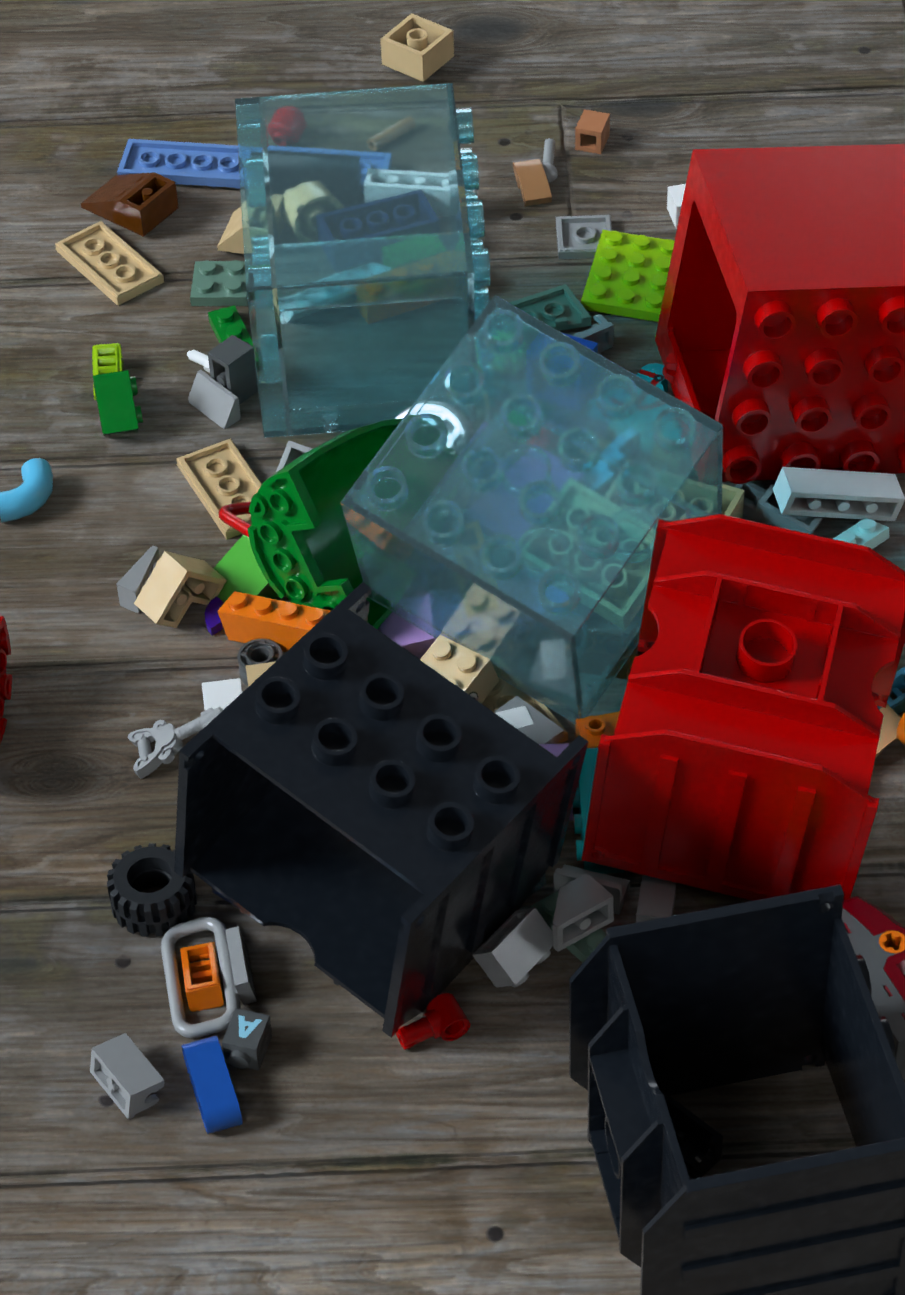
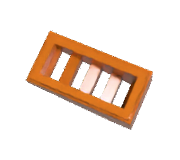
[180,942,224,1012]

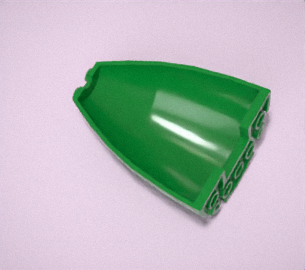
[248,417,465,629]

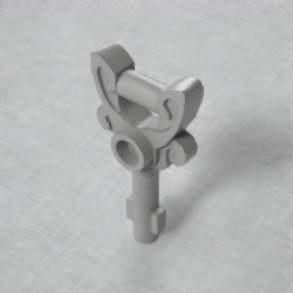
[128,707,223,779]

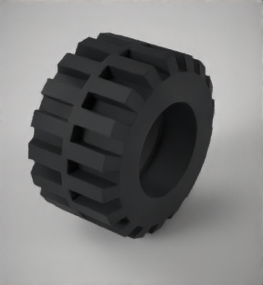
[107,843,197,937]

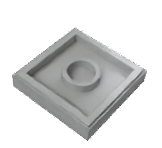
[556,215,612,260]

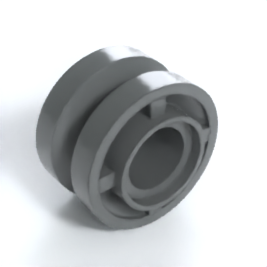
[237,639,283,686]

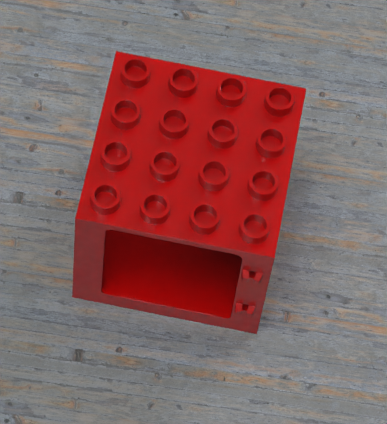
[655,144,905,484]

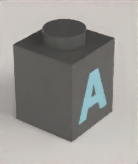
[222,1008,272,1071]

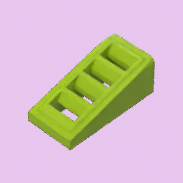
[92,343,123,400]

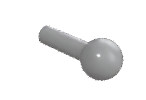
[542,139,558,182]

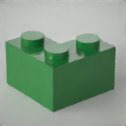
[93,370,143,436]

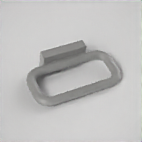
[161,917,257,1038]

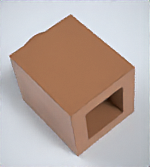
[575,109,610,154]

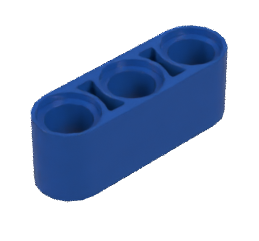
[181,1035,243,1134]

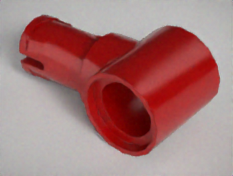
[396,993,470,1050]

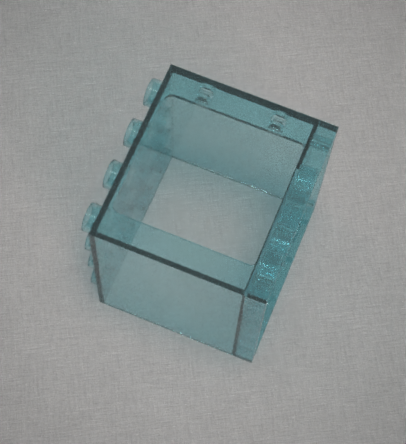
[235,83,491,438]
[340,295,723,724]

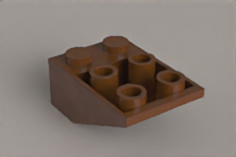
[81,172,179,237]

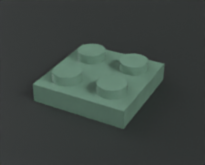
[190,260,252,306]

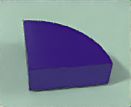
[204,596,224,636]

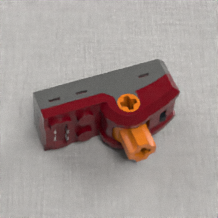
[842,896,905,1079]

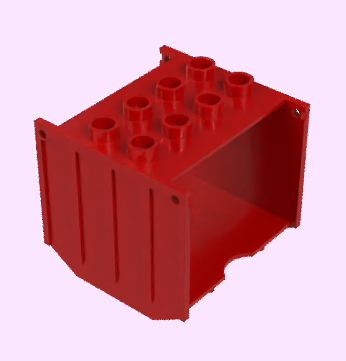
[582,514,905,901]

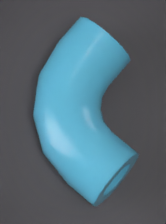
[0,458,53,523]

